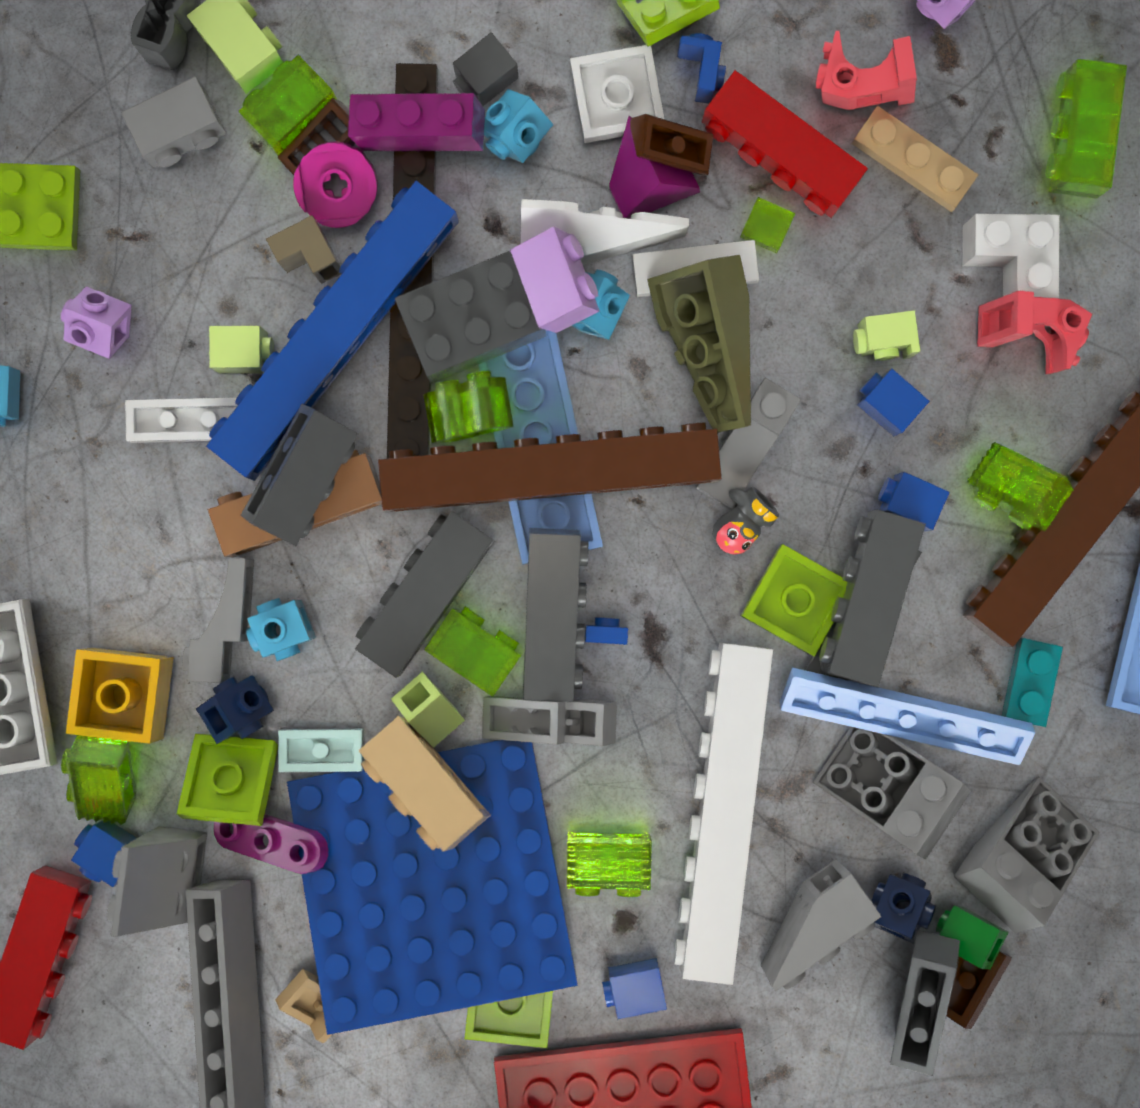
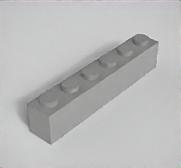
[185,880,266,1108]

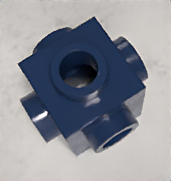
[196,675,274,744]
[871,873,936,944]

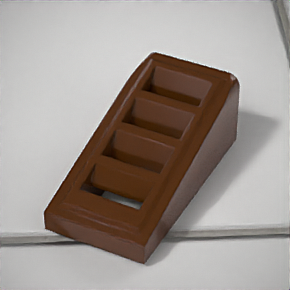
[277,98,355,175]

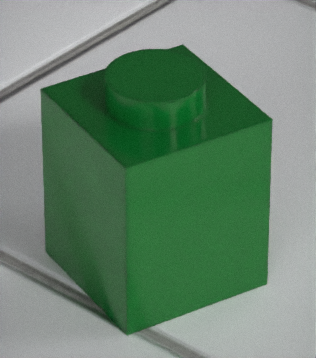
[936,905,1009,970]

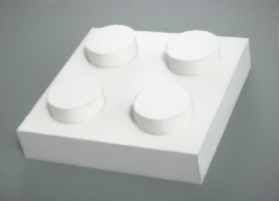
[570,45,664,143]

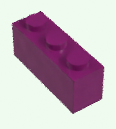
[348,93,485,151]

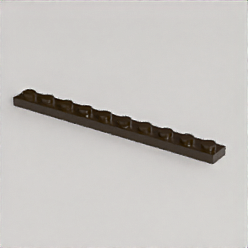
[387,63,438,459]

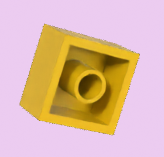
[66,647,174,744]

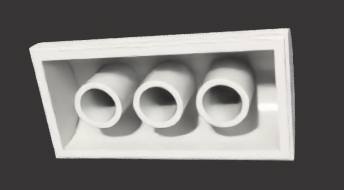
[0,599,58,775]

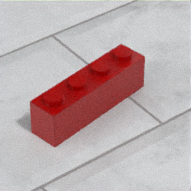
[702,70,868,219]
[0,865,92,1050]

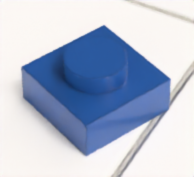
[585,617,628,645]

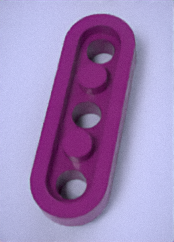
[213,814,328,874]

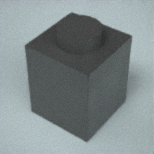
[453,32,519,106]

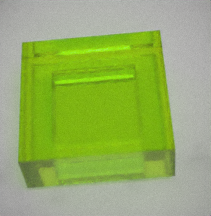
[740,197,795,254]

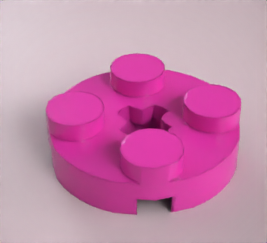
[293,142,378,228]

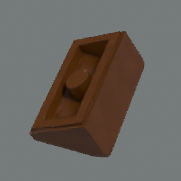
[630,114,713,176]
[946,950,1012,1029]

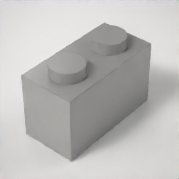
[121,76,226,168]

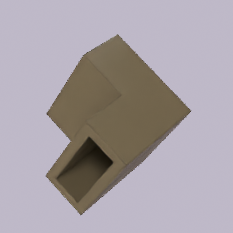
[266,215,341,284]

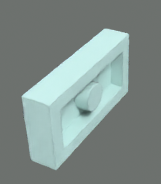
[278,728,364,772]

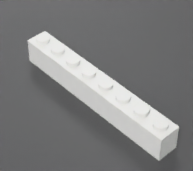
[674,642,773,985]

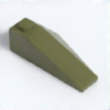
[647,255,751,433]

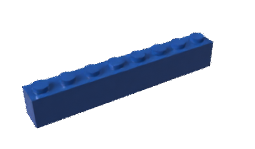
[206,181,459,481]

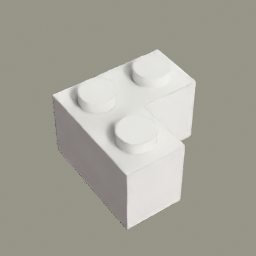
[962,214,1059,299]

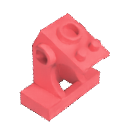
[816,31,917,110]
[977,291,1092,374]

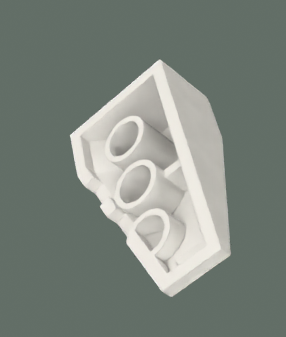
[521,199,689,265]

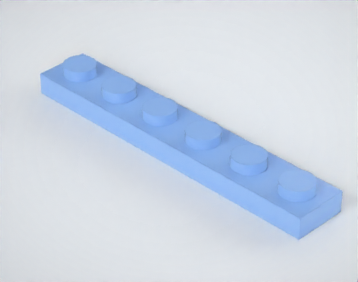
[780,667,1035,765]

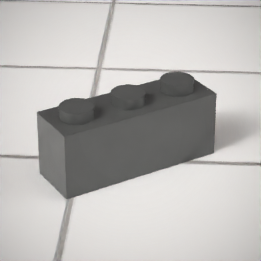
[240,404,358,546]
[890,930,960,1076]

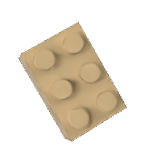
[358,716,491,852]

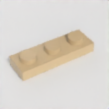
[851,105,978,212]

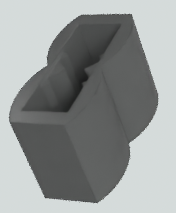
[131,0,201,70]

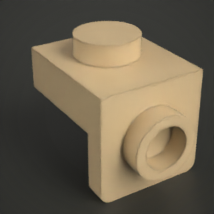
[275,968,332,1043]

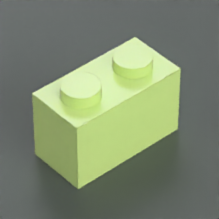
[186,0,284,94]

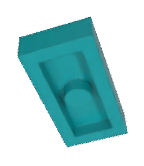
[1001,638,1063,727]

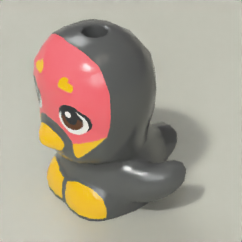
[712,487,779,555]

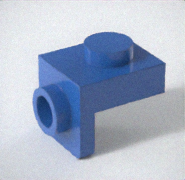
[677,33,726,104]

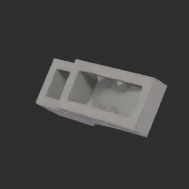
[696,377,801,509]
[182,558,254,683]
[482,696,617,746]

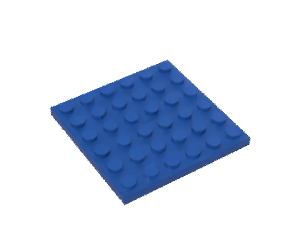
[287,740,578,1035]

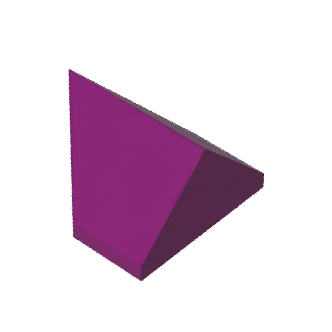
[609,116,700,219]

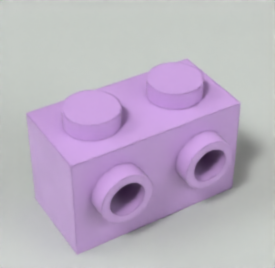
[510,226,600,333]

